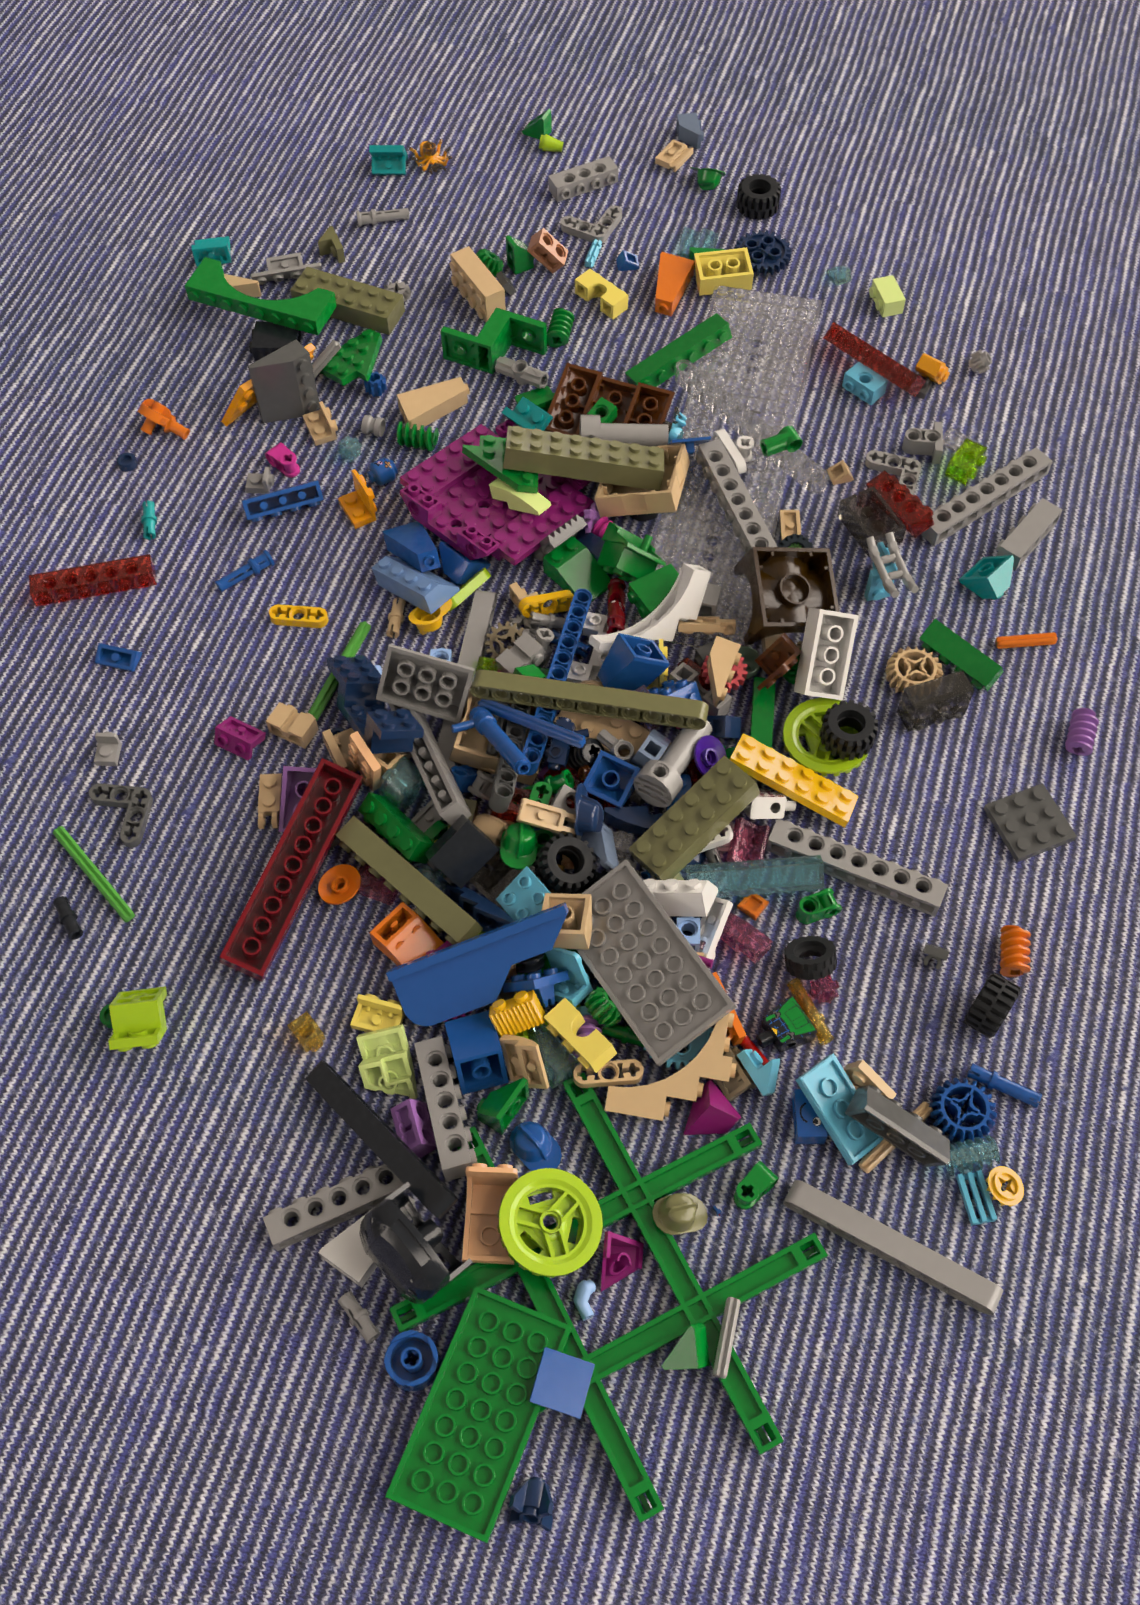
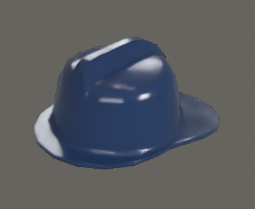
[575,783,604,837]

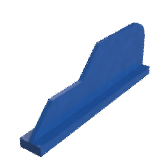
[386,902,569,1026]

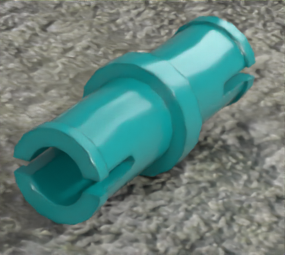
[141,500,157,540]

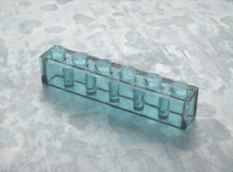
[685,855,824,899]

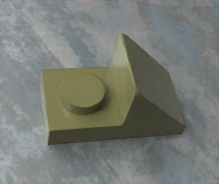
[318,226,346,264]

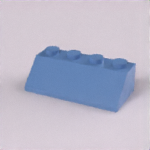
[371,556,460,614]

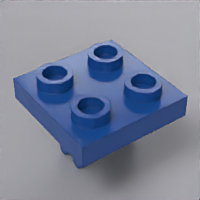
[503,967,569,1008]

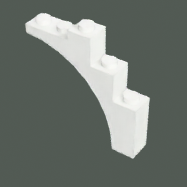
[588,563,711,654]

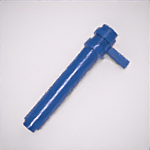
[451,706,531,775]

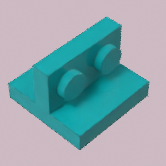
[369,145,408,175]
[502,397,553,431]

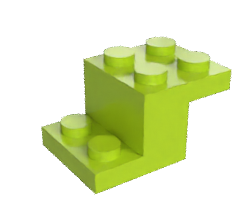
[108,986,167,1052]

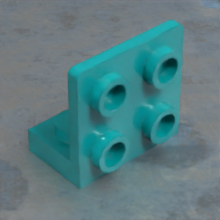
[192,236,231,267]

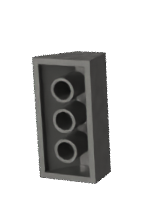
[845,1085,950,1167]

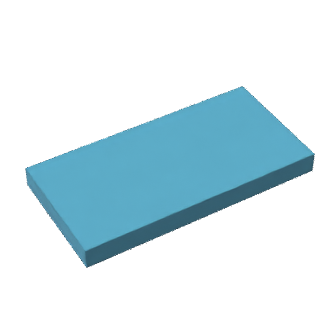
[796,1053,883,1165]

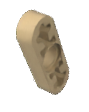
[573,1059,644,1088]

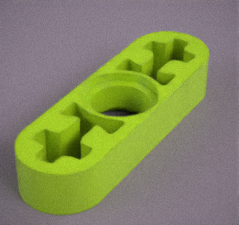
[449,567,491,612]

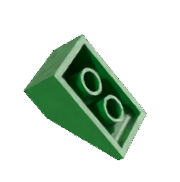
[543,536,611,602]

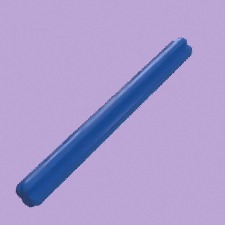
[478,699,586,748]

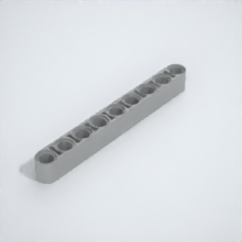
[783,1180,1003,1315]

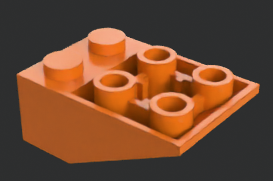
[369,901,444,966]

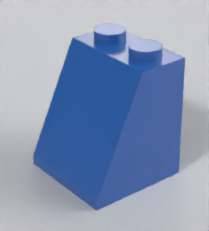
[597,633,670,692]
[444,1011,509,1095]

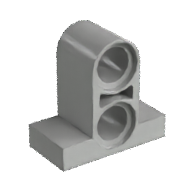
[902,422,943,464]

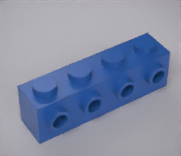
[241,480,324,522]

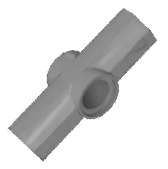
[495,356,549,389]

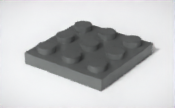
[984,783,1077,863]

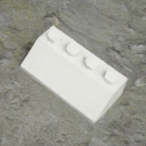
[643,879,718,917]

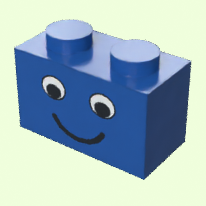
[791,1089,830,1144]

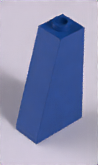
[382,521,441,573]

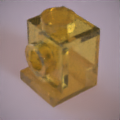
[287,1011,325,1053]

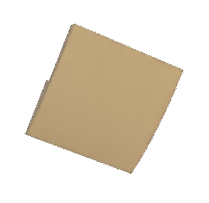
[499,1034,550,1089]

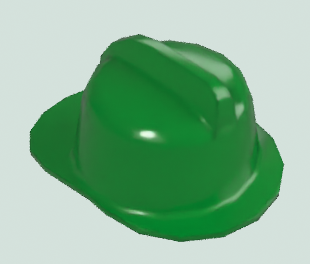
[690,167,726,191]
[500,822,537,869]

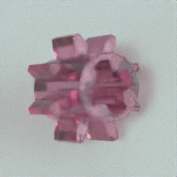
[810,975,839,1004]

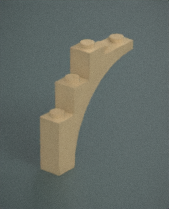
[604,1013,737,1121]

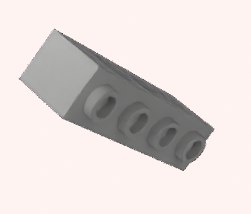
[548,156,618,202]

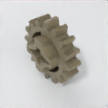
[484,621,524,661]

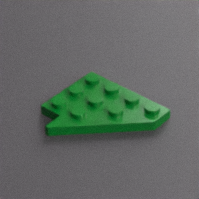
[312,329,382,386]
[462,435,538,493]

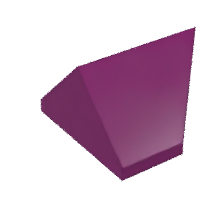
[683,1080,742,1135]
[601,1231,644,1292]

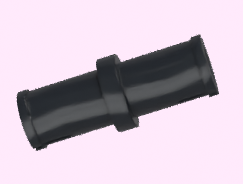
[53,896,83,940]

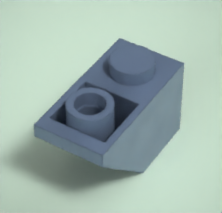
[676,113,704,149]
[631,729,671,769]

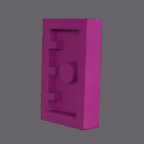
[214,716,266,761]

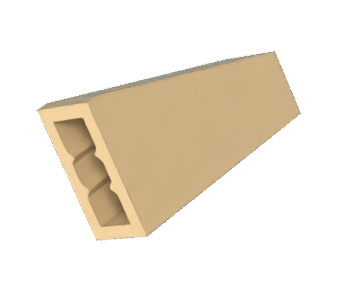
[397,377,470,430]

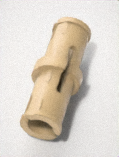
[386,598,406,638]

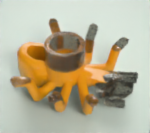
[409,139,452,174]

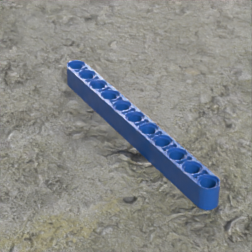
[522,588,592,776]

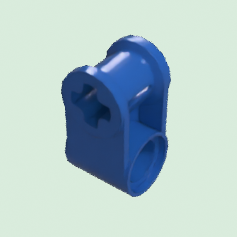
[450,765,477,794]

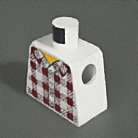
[743,788,796,819]

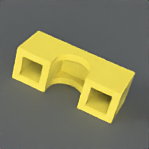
[575,269,628,319]
[544,998,617,1073]

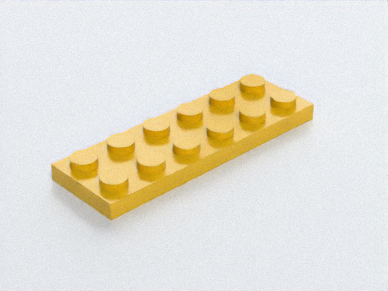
[730,733,858,828]

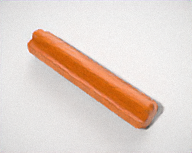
[995,632,1057,649]

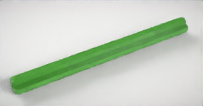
[308,621,371,721]
[53,826,135,922]

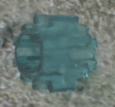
[337,436,362,461]

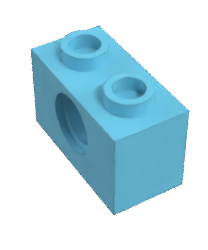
[842,362,888,405]

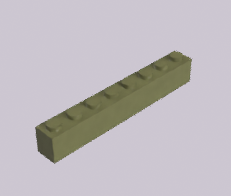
[336,815,483,945]

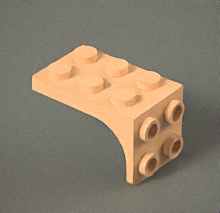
[348,731,408,792]
[462,1163,519,1264]

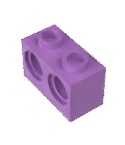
[390,1098,437,1158]

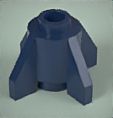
[509,1477,554,1531]

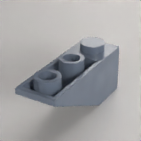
[580,822,619,870]

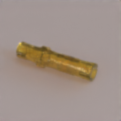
[786,978,834,1045]

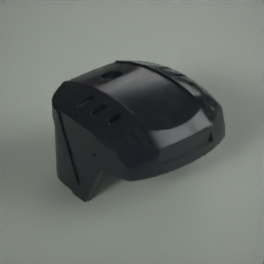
[359,1182,473,1304]

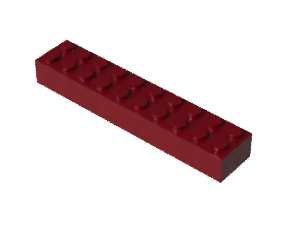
[219,758,363,982]

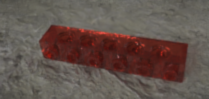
[823,322,926,397]
[29,554,157,606]

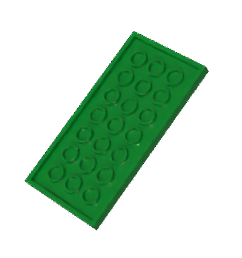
[385,1286,572,1544]

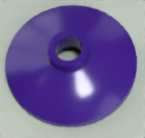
[694,735,727,775]

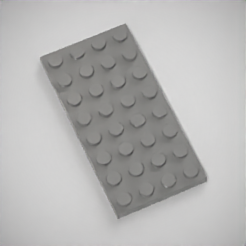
[576,859,737,1066]

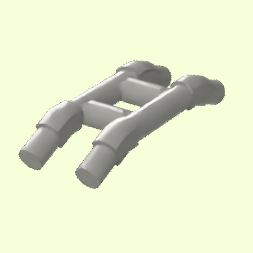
[866,532,919,598]

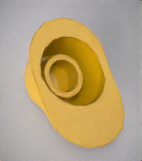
[408,598,452,635]

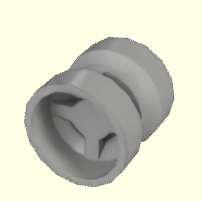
[361,415,386,437]

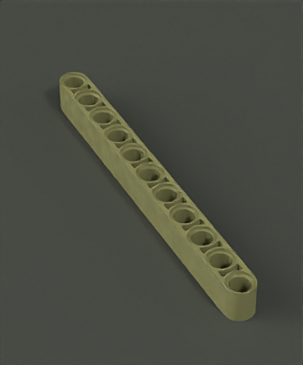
[470,670,709,730]

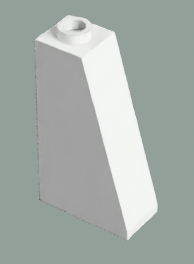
[318,1195,417,1288]

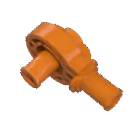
[137,399,190,440]

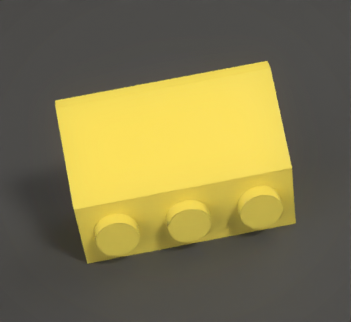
[694,247,754,296]

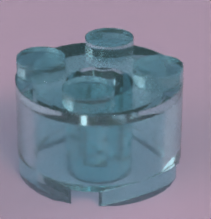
[379,757,426,809]

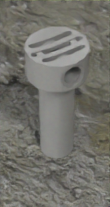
[579,414,669,447]
[633,721,712,808]

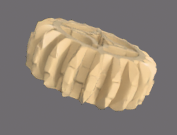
[885,646,943,700]

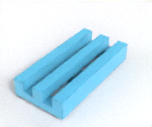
[956,1170,997,1226]

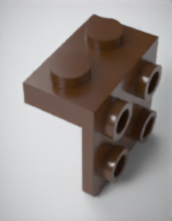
[754,633,802,691]

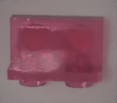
[726,818,770,870]

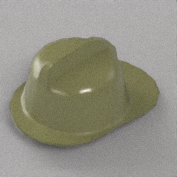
[652,1193,708,1235]

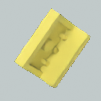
[350,994,405,1032]

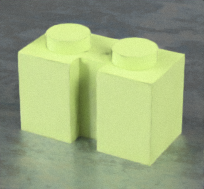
[869,275,906,317]

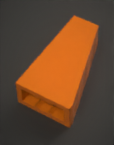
[655,252,695,317]

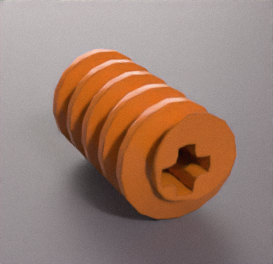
[1000,925,1031,977]

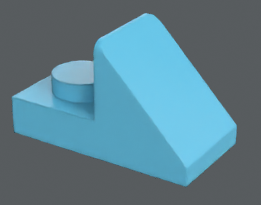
[737,1049,780,1096]

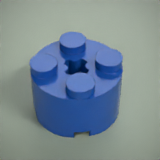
[384,1330,440,1391]

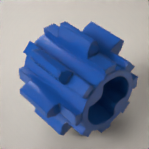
[364,371,387,397]

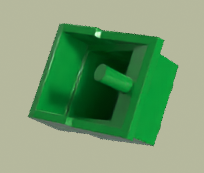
[597,522,666,583]

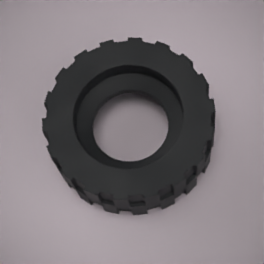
[784,935,837,980]

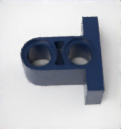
[707,715,741,739]

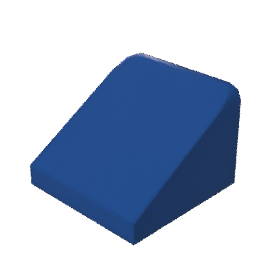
[616,250,640,271]

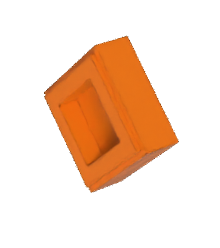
[737,889,769,921]

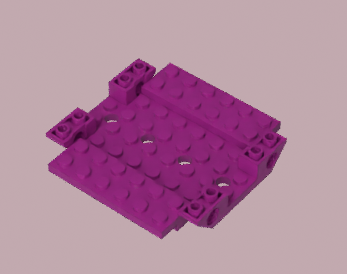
[400,419,594,566]

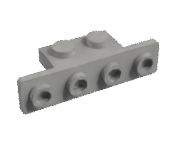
[251,252,322,285]

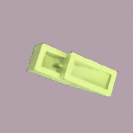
[489,478,551,515]

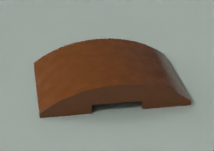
[544,363,675,435]

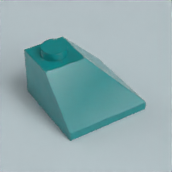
[959,555,1014,600]

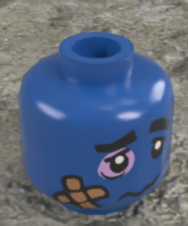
[367,457,398,486]

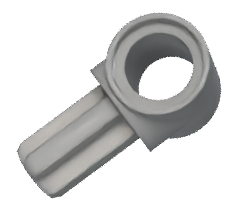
[596,729,635,764]

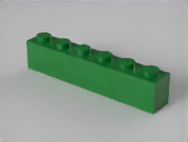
[625,313,732,387]

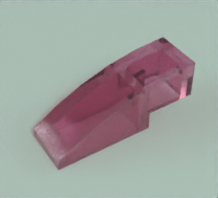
[720,912,773,964]

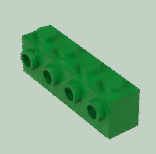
[919,619,1004,692]
[358,792,434,864]

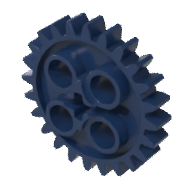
[734,230,791,276]

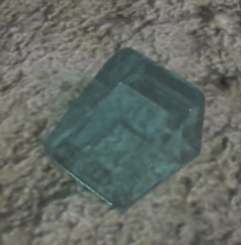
[826,265,851,286]

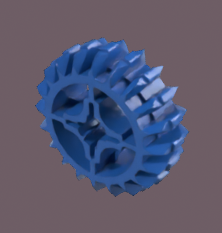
[929,1077,997,1144]

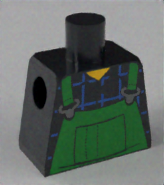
[756,995,817,1052]

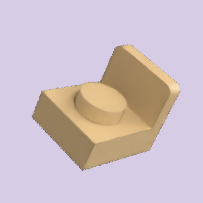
[509,582,539,614]

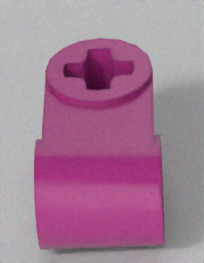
[265,442,300,478]

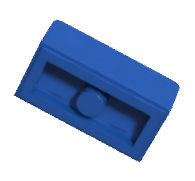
[95,643,142,672]

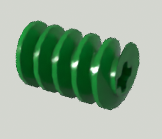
[547,308,575,348]
[396,421,439,452]

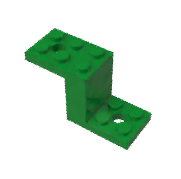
[441,307,547,374]

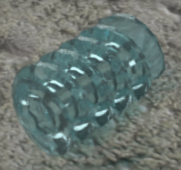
[945,1135,1000,1176]

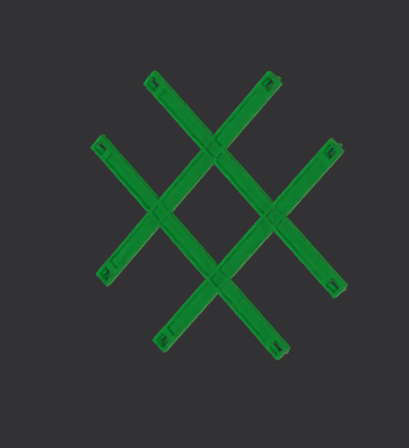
[389,1072,828,1524]

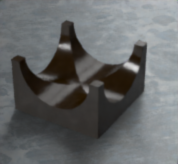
[734,547,839,645]

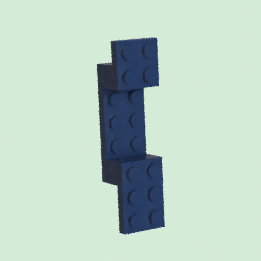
[327,655,424,754]

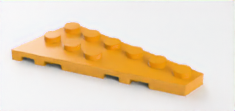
[221,343,316,427]

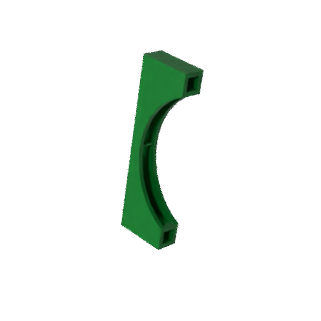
[184,257,337,335]

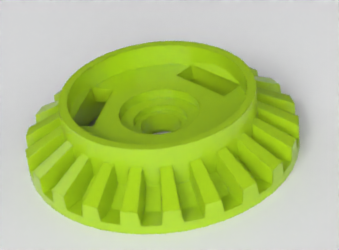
[782,698,868,777]
[497,1168,603,1278]

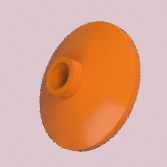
[318,864,361,905]

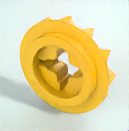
[985,1166,1024,1207]

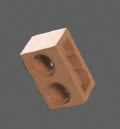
[527,228,568,274]

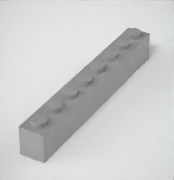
[389,703,472,826]

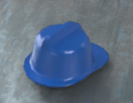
[509,1121,562,1171]

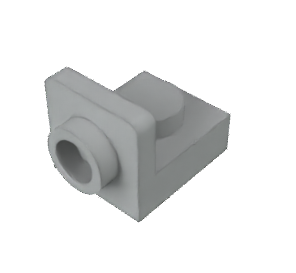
[245,467,274,494]
[94,732,122,766]

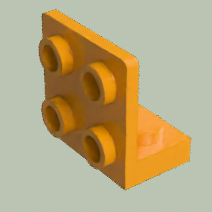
[338,469,377,529]

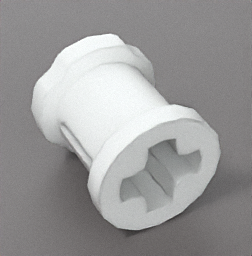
[736,436,754,462]

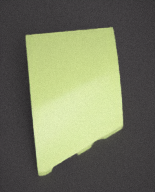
[356,1024,418,1099]

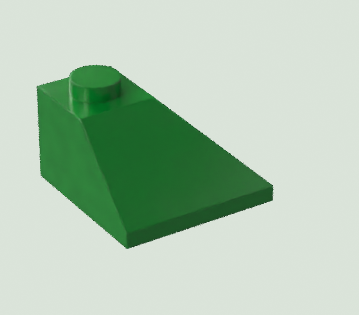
[476,1077,529,1135]

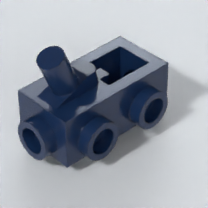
[545,717,589,771]

